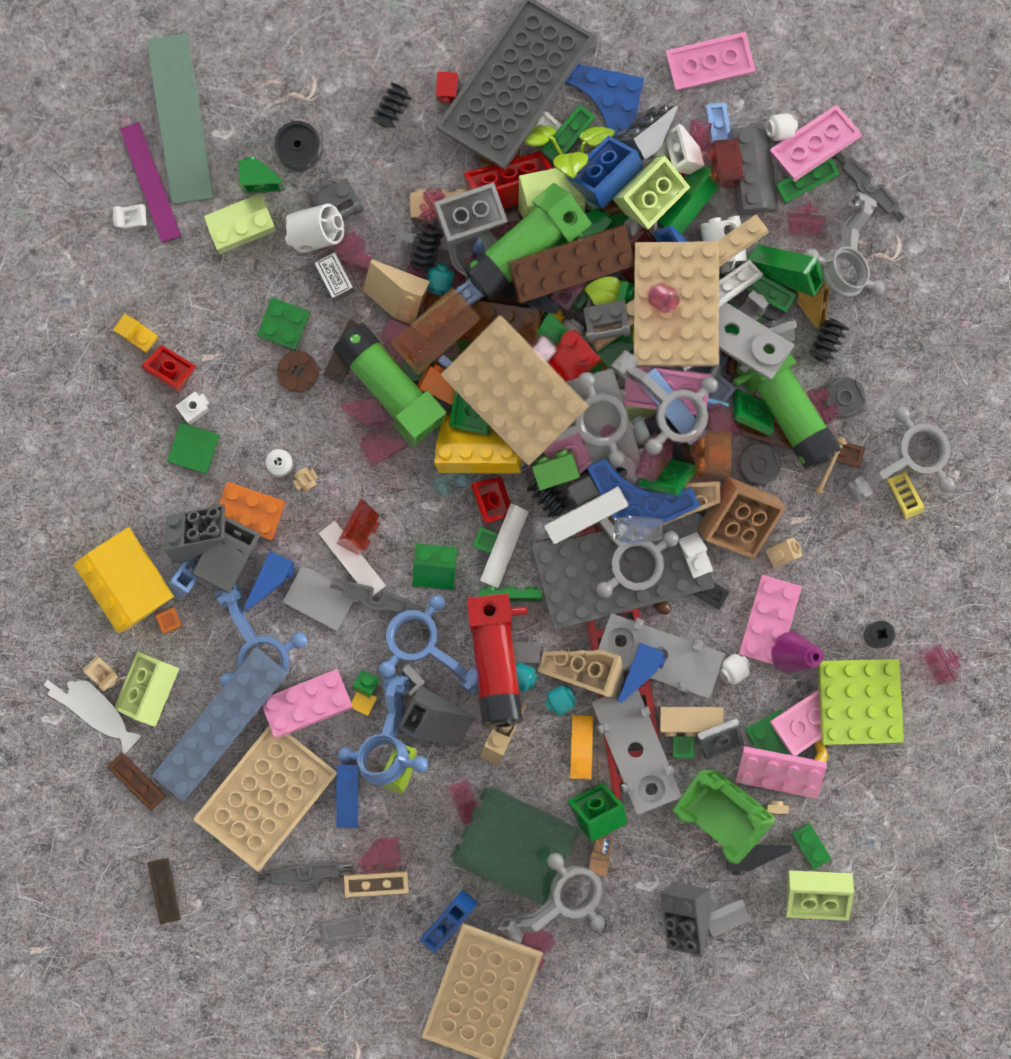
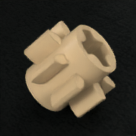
[293,467,319,493]

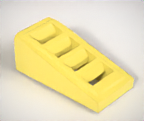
[887,471,924,519]

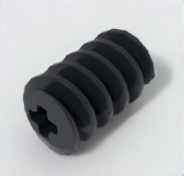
[371,82,412,129]
[410,223,443,270]
[808,318,850,365]
[527,478,571,518]
[864,621,895,648]

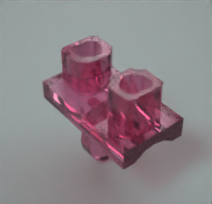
[418,188,445,224]
[787,200,826,235]
[806,387,840,425]
[924,644,962,684]

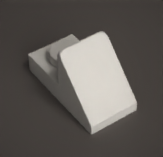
[678,532,713,578]

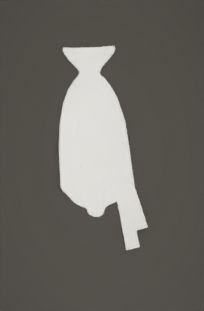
[44,680,141,754]

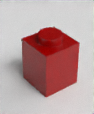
[436,71,458,104]

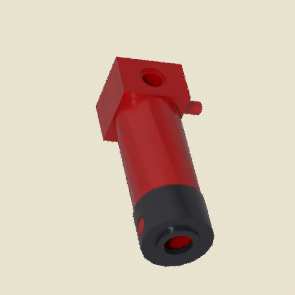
[467,593,528,728]

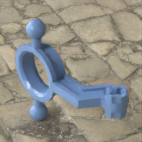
[215,584,308,687]
[379,595,478,695]
[338,675,429,785]

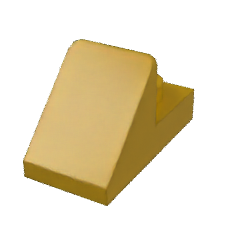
[113,313,158,353]

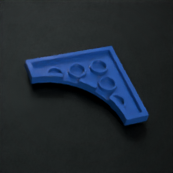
[565,64,644,139]
[587,457,700,541]

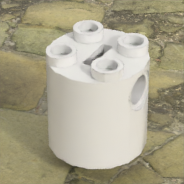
[285,204,344,253]
[700,216,747,275]

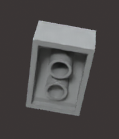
[434,183,508,247]

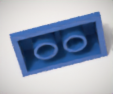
[567,135,644,209]

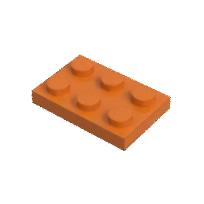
[219,481,286,541]

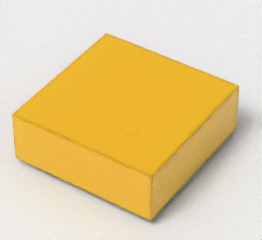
[351,692,378,716]

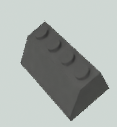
[728,127,778,215]

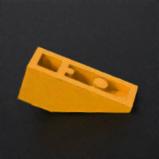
[570,715,593,779]

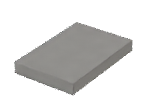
[283,565,355,632]

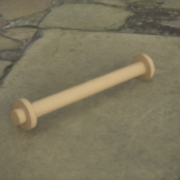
[814,437,847,494]

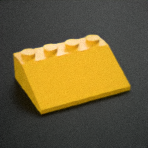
[434,415,522,473]
[73,527,175,634]

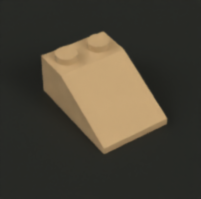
[363,259,430,326]

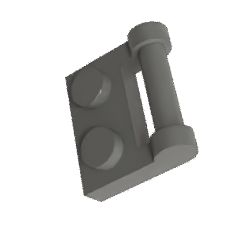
[311,178,364,219]
[584,300,631,344]

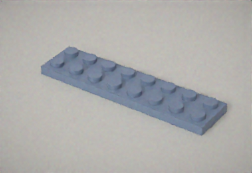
[152,647,289,802]

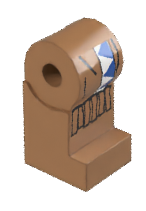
[588,836,613,876]

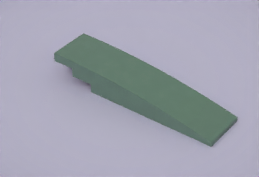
[147,33,214,205]

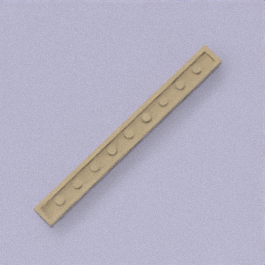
[585,215,769,352]

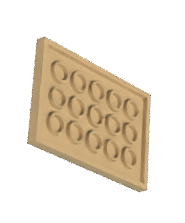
[634,241,719,367]
[441,315,589,466]
[193,725,337,872]
[422,924,543,1059]

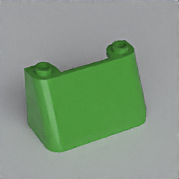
[672,769,776,864]

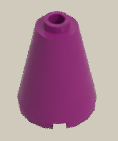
[771,632,823,674]

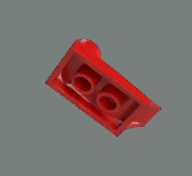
[543,329,602,382]

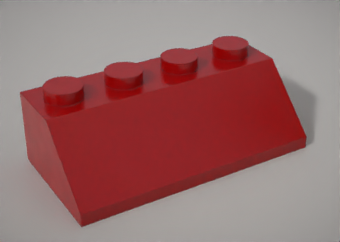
[463,151,553,208]

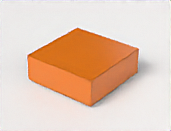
[155,607,183,635]

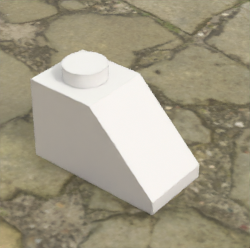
[665,124,705,175]

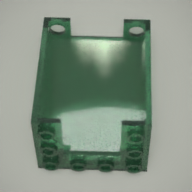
[451,785,581,906]

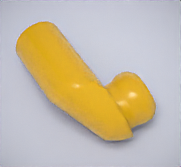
[812,740,828,762]

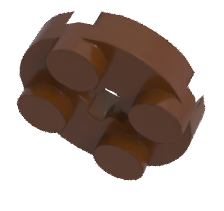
[277,351,319,393]

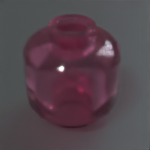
[647,282,680,313]

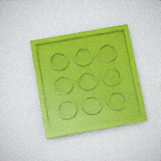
[817,659,904,745]

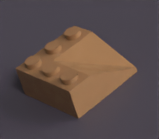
[697,477,786,559]

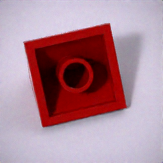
[141,345,196,393]
[471,476,511,526]

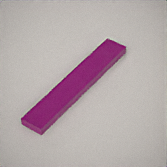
[120,122,182,244]

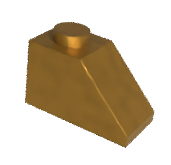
[796,282,830,327]

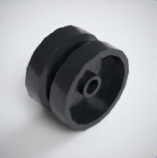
[275,121,321,171]

